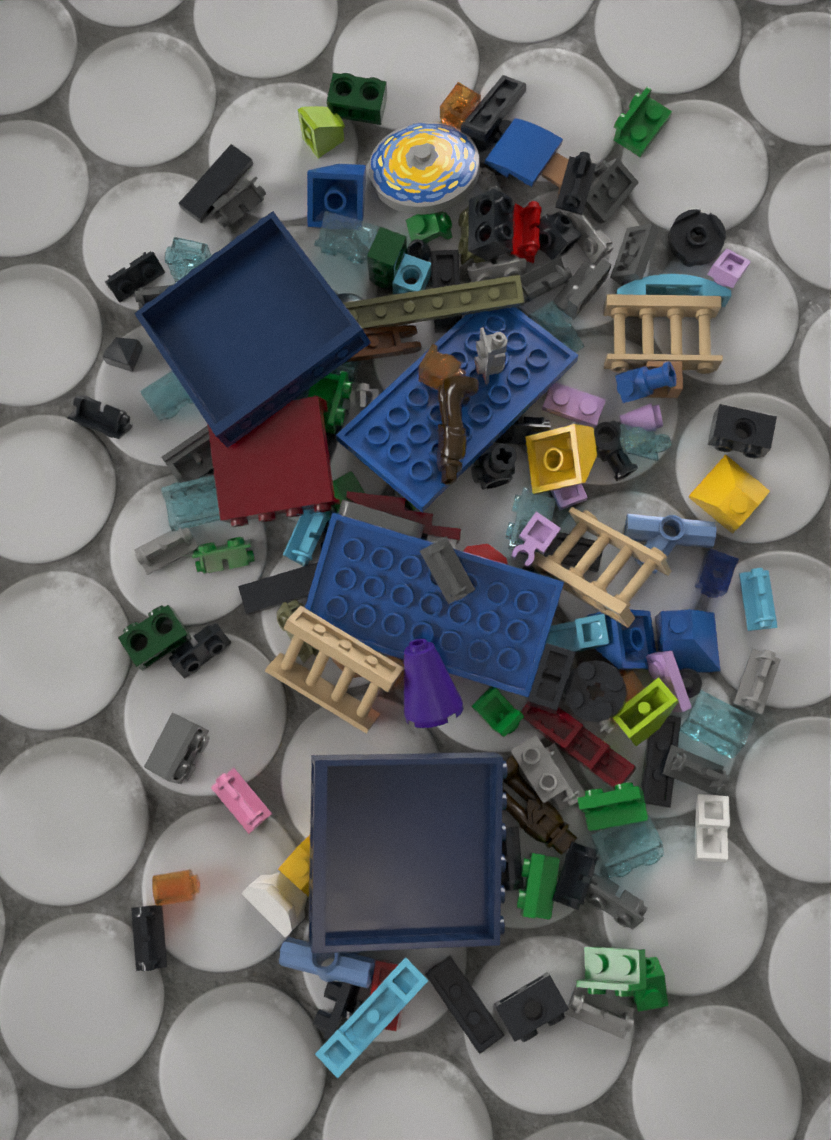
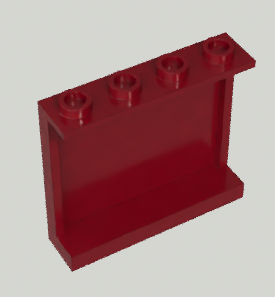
[207,396,341,527]

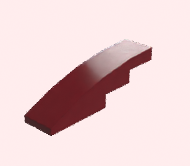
[346,491,461,544]
[520,703,637,790]

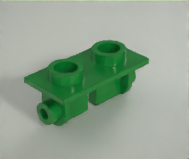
[192,537,255,574]

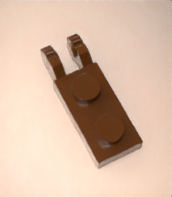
[347,325,422,362]

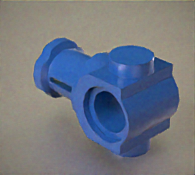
[615,361,677,403]

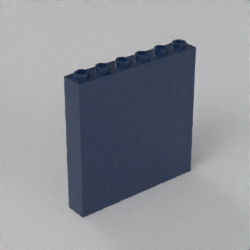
[134,211,371,448]
[309,752,507,953]

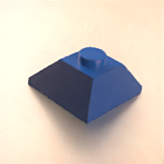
[307,164,366,230]
[586,609,656,670]
[655,609,721,673]

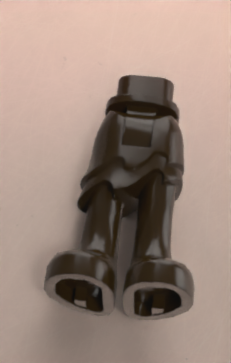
[437,376,479,485]
[503,754,577,855]

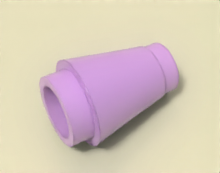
[619,403,663,432]

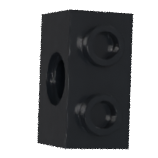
[707,404,777,459]
[494,972,569,1042]

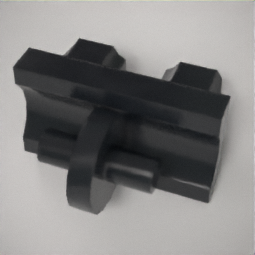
[313,981,364,1040]

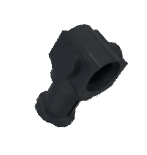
[594,420,638,481]
[471,444,517,490]

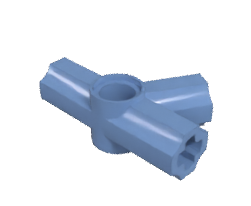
[624,514,717,574]
[279,937,376,988]

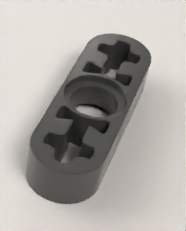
[338,499,425,538]

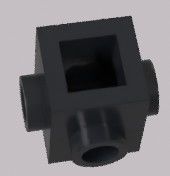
[536,211,582,260]

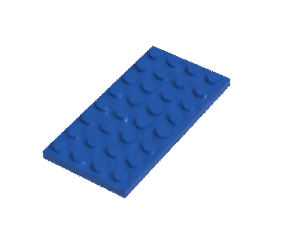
[336,307,579,513]
[305,513,564,698]

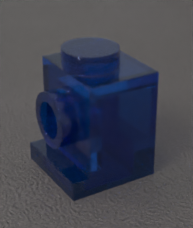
[694,549,739,598]

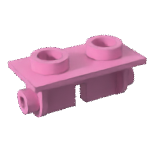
[211,768,272,834]

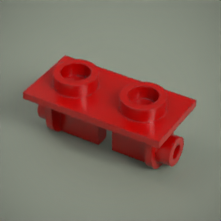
[511,201,542,264]

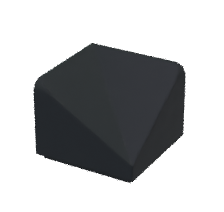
[102,337,143,372]

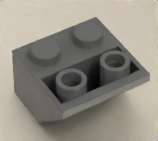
[144,712,210,785]

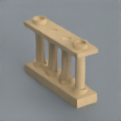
[603,294,723,374]
[532,507,672,628]
[265,606,404,734]

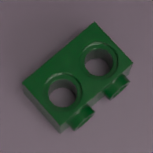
[326,73,387,125]
[367,227,407,289]
[118,605,192,671]

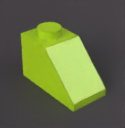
[297,106,345,159]
[612,677,679,747]

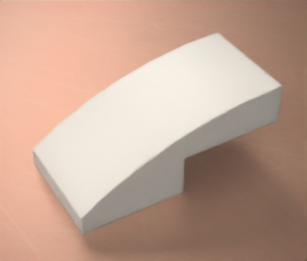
[695,794,730,862]

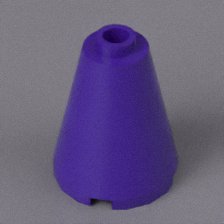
[404,639,464,728]

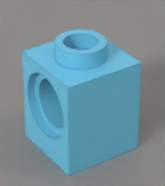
[393,254,431,295]

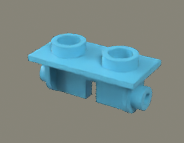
[283,509,331,566]
[739,568,778,631]

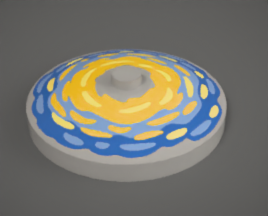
[369,122,480,215]

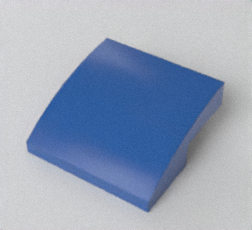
[484,118,563,187]

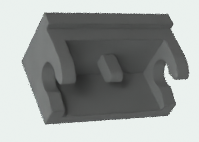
[161,425,213,489]

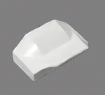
[242,872,308,938]

